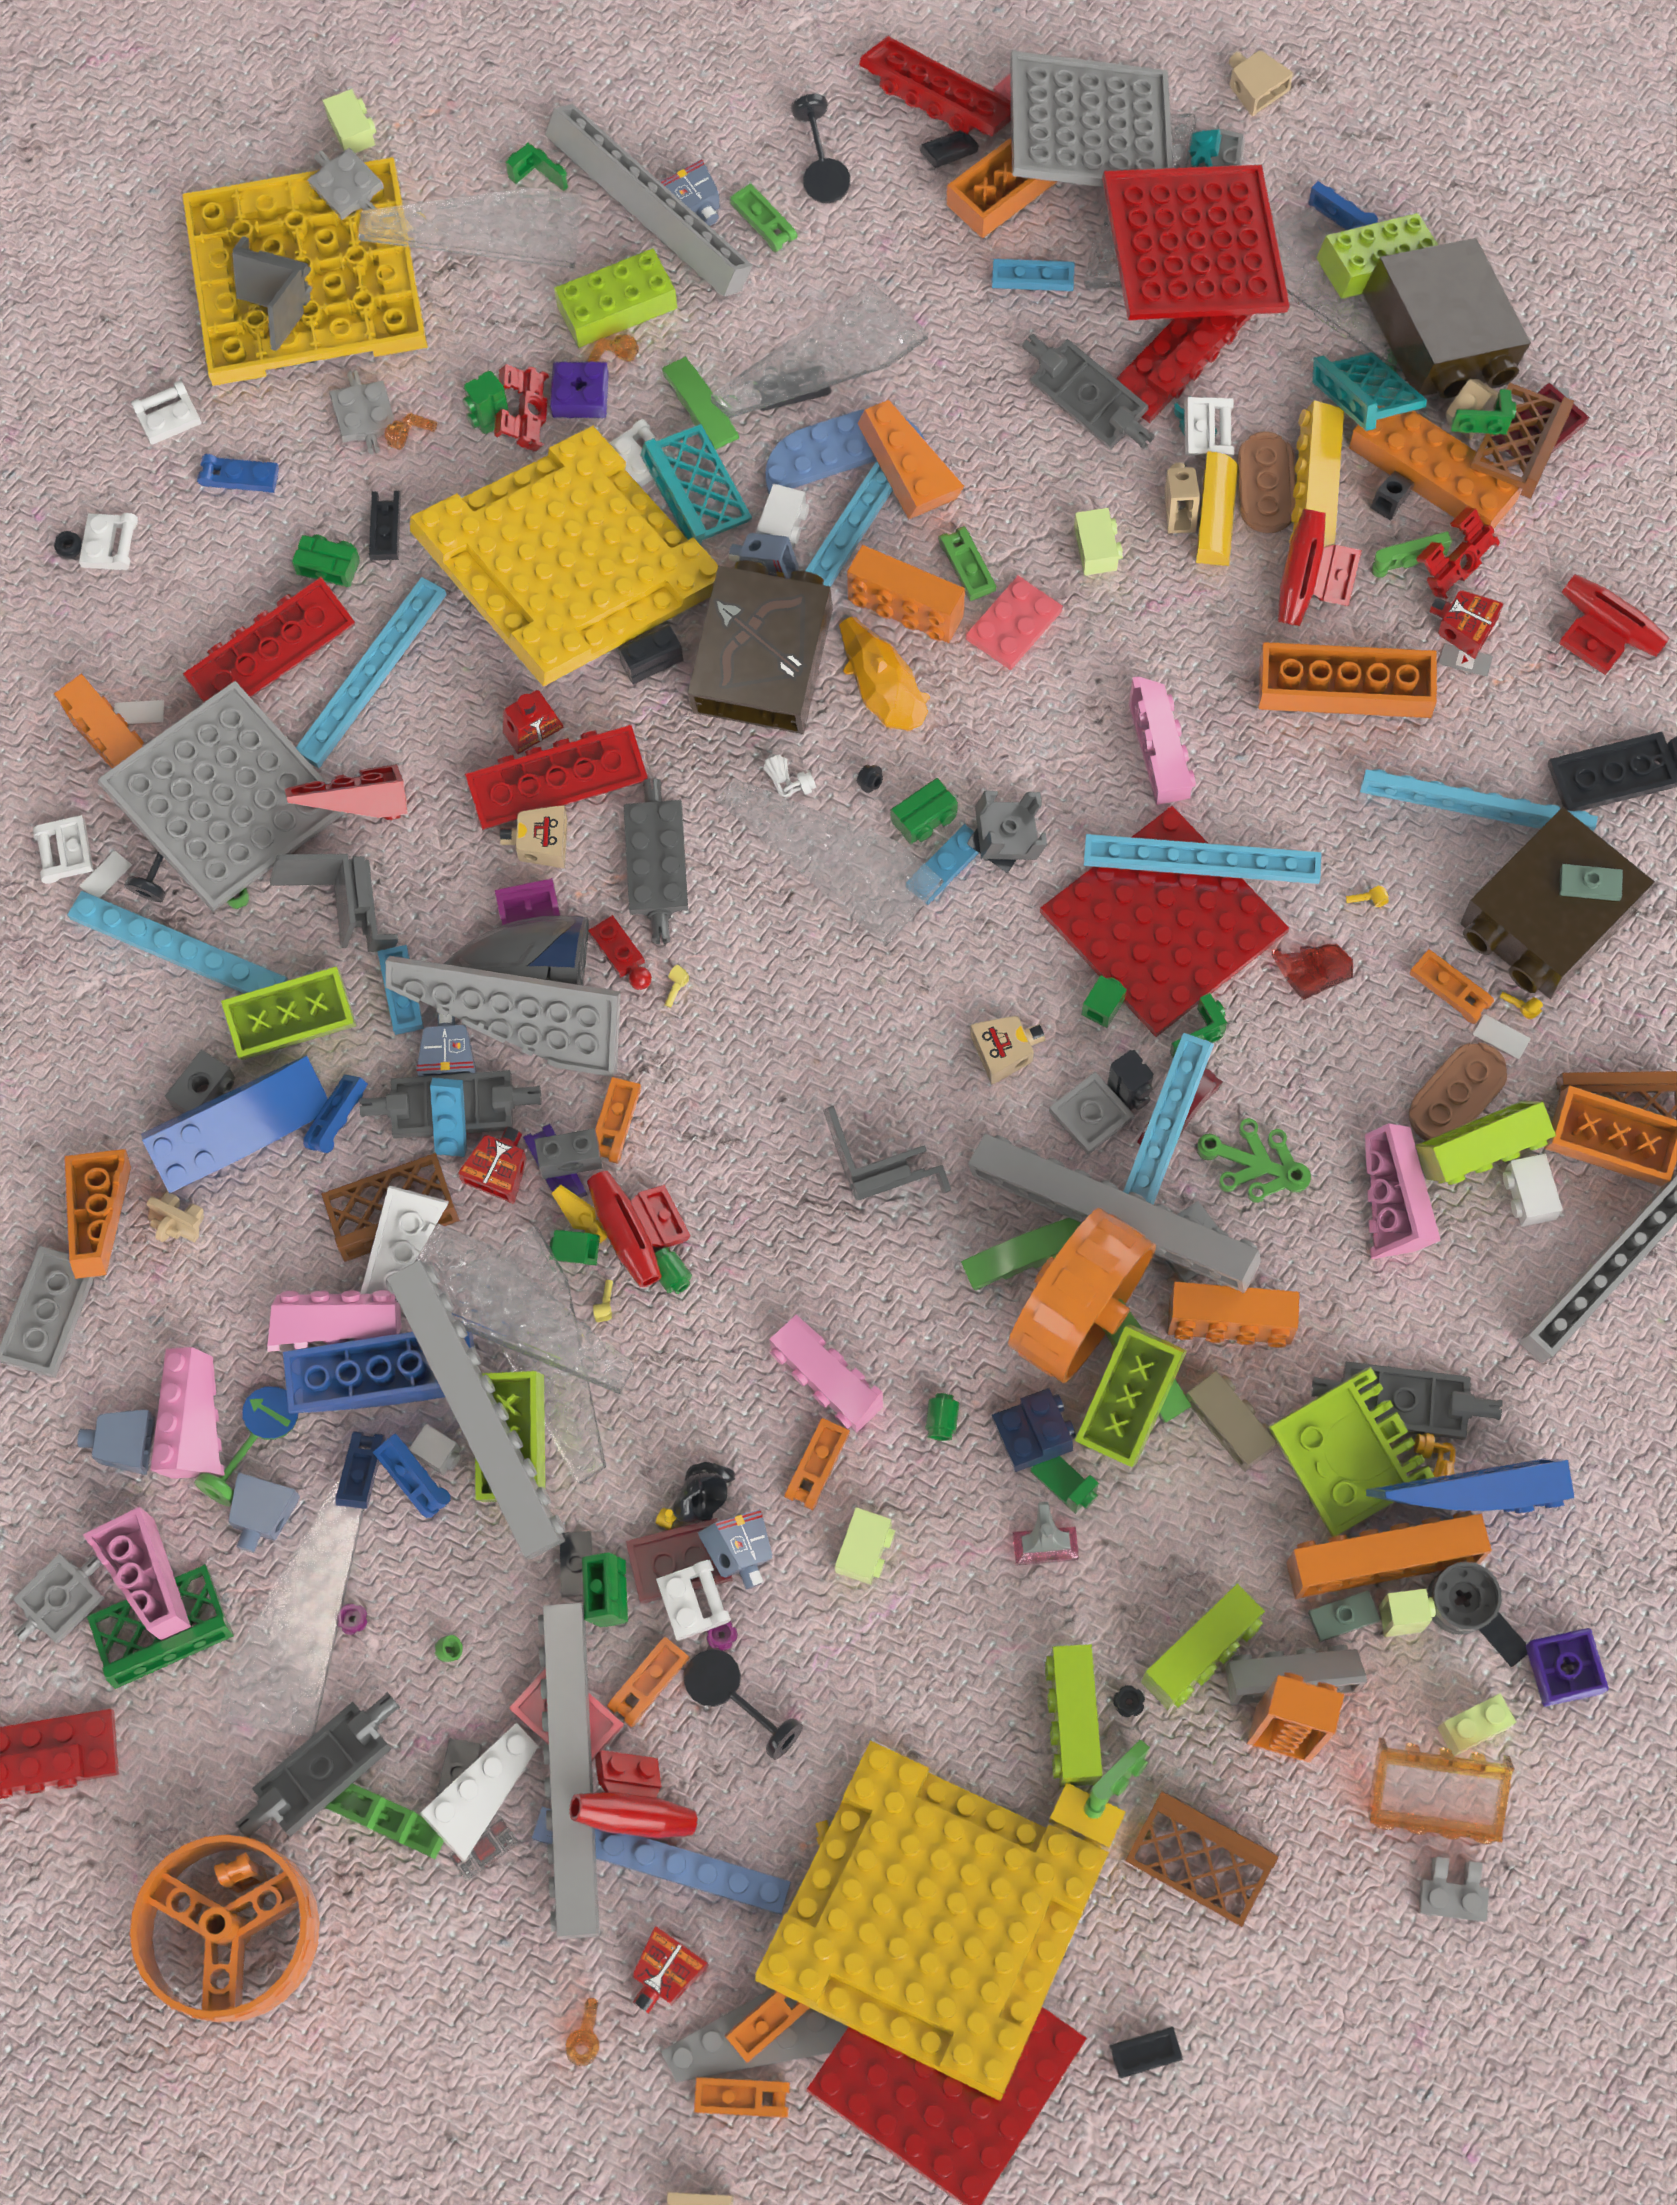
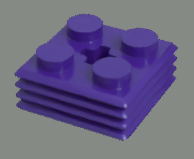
[550,362,609,418]
[1526,1628,1609,1707]

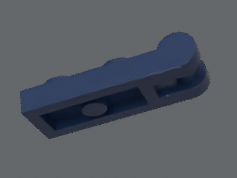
[335,1431,385,1509]

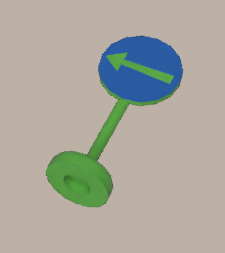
[194,1386,298,1506]

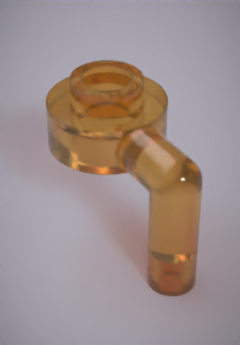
[586,334,639,362]
[384,413,437,450]
[565,1998,599,2066]

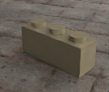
[1186,1371,1277,1472]

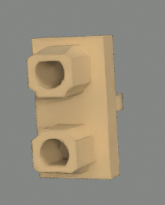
[147,1191,204,1243]

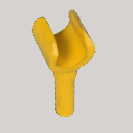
[1346,885,1389,907]
[1500,991,1543,1019]
[656,1508,677,1530]

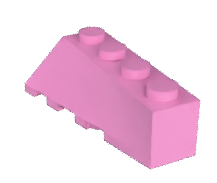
[1129,676,1196,805]
[1365,1123,1441,1259]
[267,1290,402,1352]
[769,1315,883,1433]
[151,1347,225,1479]

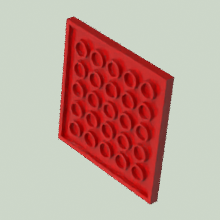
[1102,165,1290,320]
[1040,806,1290,1037]
[806,2007,1087,2205]

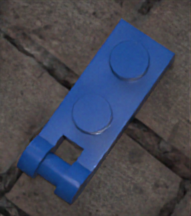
[1308,181,1378,230]
[197,454,279,493]
[303,1074,368,1153]
[373,1433,451,1518]

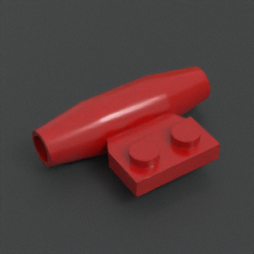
[1278,508,1362,626]
[1559,574,1670,676]
[587,1171,691,1288]
[569,1750,698,1838]

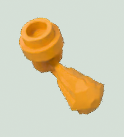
[1414,1433,1456,1477]

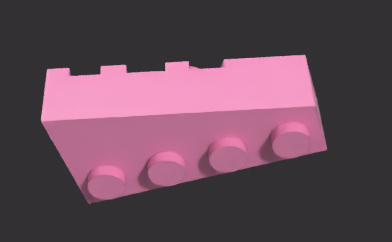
[83,1507,191,1641]

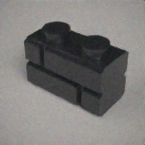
[618,624,684,684]
[1107,1050,1154,1111]

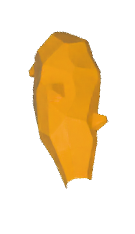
[839,616,930,731]

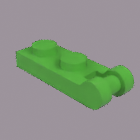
[730,183,798,253]
[938,526,996,601]
[1371,531,1452,578]
[1084,1740,1150,1819]

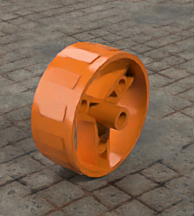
[1008,1208,1156,1383]
[130,1835,320,2023]

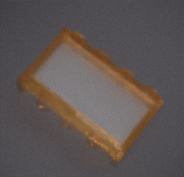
[1367,1737,1515,1844]

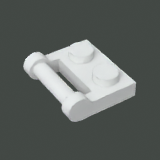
[131,380,202,445]
[1184,397,1234,457]
[610,419,677,487]
[79,513,138,570]
[33,815,94,884]
[656,1560,731,1641]

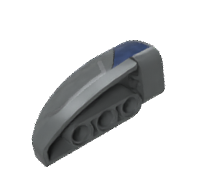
[443,916,589,986]

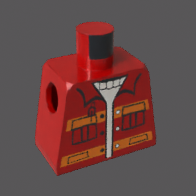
[1429,590,1504,659]
[503,690,564,755]
[458,1127,527,1204]
[632,1926,709,2014]

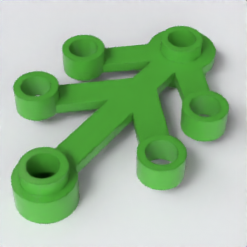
[1197,1118,1311,1203]

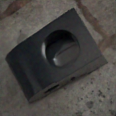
[1370,471,1415,521]

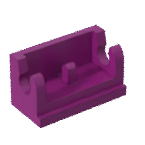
[495,878,561,925]

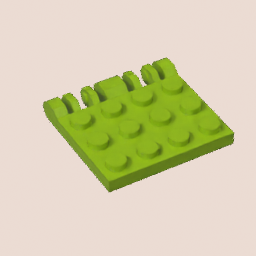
[1268,1367,1435,1537]

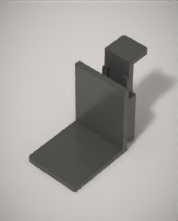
[232,236,312,351]
[270,854,398,952]
[823,1106,951,1201]

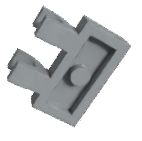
[1419,1857,1489,1922]

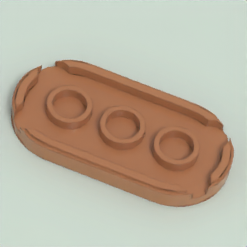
[1238,431,1296,533]
[1409,1043,1507,1141]

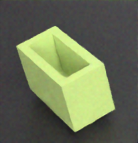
[323,89,377,153]
[1074,508,1123,576]
[835,1507,896,1585]
[1378,1589,1435,1637]
[1437,1693,1517,1757]

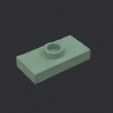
[1559,864,1623,901]
[1308,1590,1380,1642]

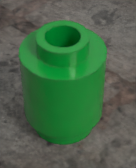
[655,1247,692,1294]
[925,1393,959,1441]

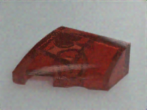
[1272,943,1353,1000]

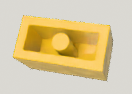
[1049,1782,1126,1852]

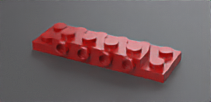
[859,36,1011,137]
[1116,314,1253,423]
[183,577,356,703]
[465,725,648,830]
[0,1709,119,1799]

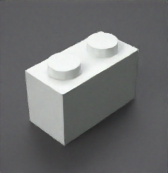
[756,484,809,545]
[1503,1154,1563,1227]

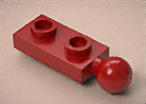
[588,915,652,990]

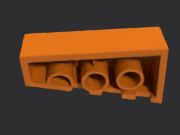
[857,400,964,520]
[53,673,144,769]
[64,1149,131,1279]

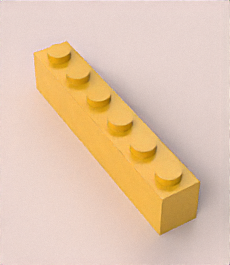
[1289,400,1344,547]

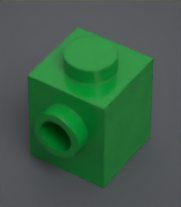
[1081,975,1127,1028]
[549,1230,600,1266]

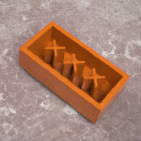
[947,138,1058,239]
[847,545,965,643]
[1544,1086,1677,1186]
[1167,1282,1300,1348]

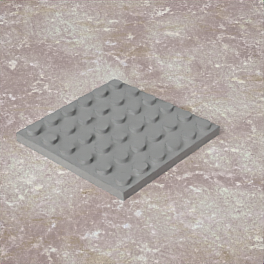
[1010,51,1173,187]
[98,681,346,912]

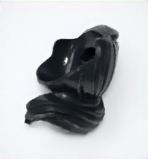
[673,1462,736,1522]

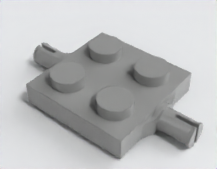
[308,148,384,220]
[330,370,397,454]
[13,1553,104,1644]

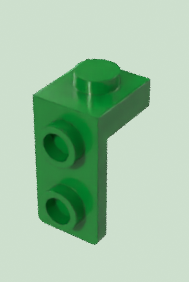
[505,142,568,191]
[1451,389,1516,435]
[1170,993,1227,1058]
[1031,1456,1099,1514]

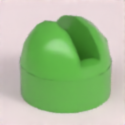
[227,888,249,909]
[435,1635,463,1662]

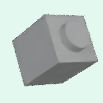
[409,1424,461,1476]

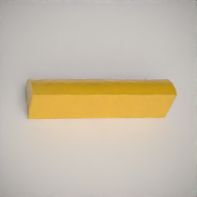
[1196,451,1238,566]

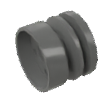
[1427,1562,1502,1635]

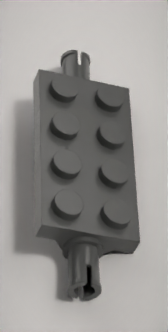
[1022,334,1155,450]
[624,778,689,944]
[359,1070,542,1139]
[1311,1361,1503,1440]
[235,1692,401,1838]

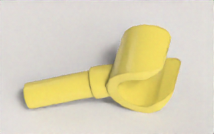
[664,965,689,1008]
[593,1280,613,1322]

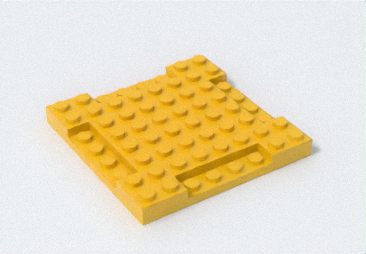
[182,157,428,386]
[410,426,719,687]
[755,1740,1109,2101]

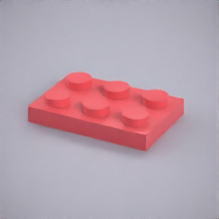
[966,575,1063,670]
[509,1667,624,1761]

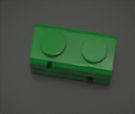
[462,370,510,434]
[292,534,360,587]
[890,778,958,844]
[582,1552,628,1627]

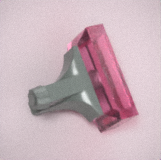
[1012,1502,1079,1566]

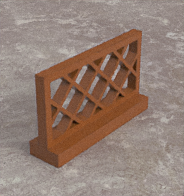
[1470,382,1575,499]
[1556,1071,1677,1120]
[321,1153,460,1262]
[1125,1791,1279,1927]

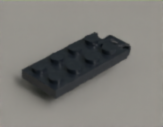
[1547,731,1677,811]

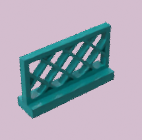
[1312,352,1427,431]
[640,424,753,545]

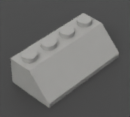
[1225,1645,1367,1705]

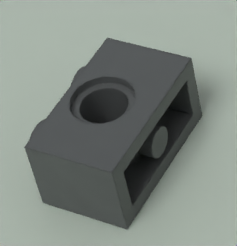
[165,1049,236,1114]
[535,1128,603,1179]

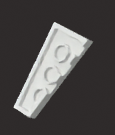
[360,1185,449,1294]
[419,1723,538,1862]

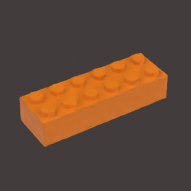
[1349,396,1522,529]
[1258,642,1437,718]
[1286,1511,1492,1599]
[1247,1672,1345,1763]

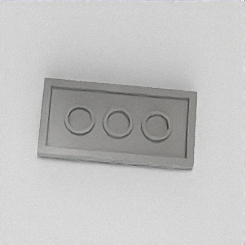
[0,1246,95,1378]

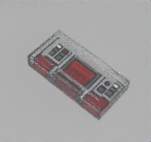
[447,1815,520,1882]

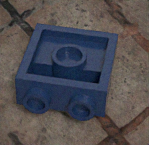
[992,1388,1076,1472]

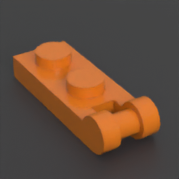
[1409,949,1494,1024]
[595,1077,641,1164]
[784,1418,850,1510]
[607,1636,690,1728]
[214,1852,269,1893]
[725,1991,810,2063]
[694,2077,790,2118]

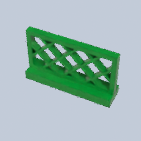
[87,1564,234,1689]

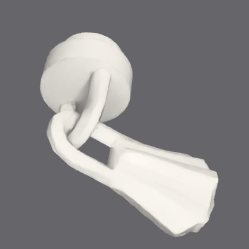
[763,754,816,798]

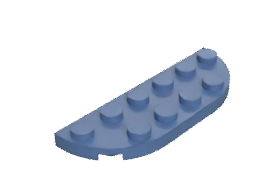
[766,409,925,494]

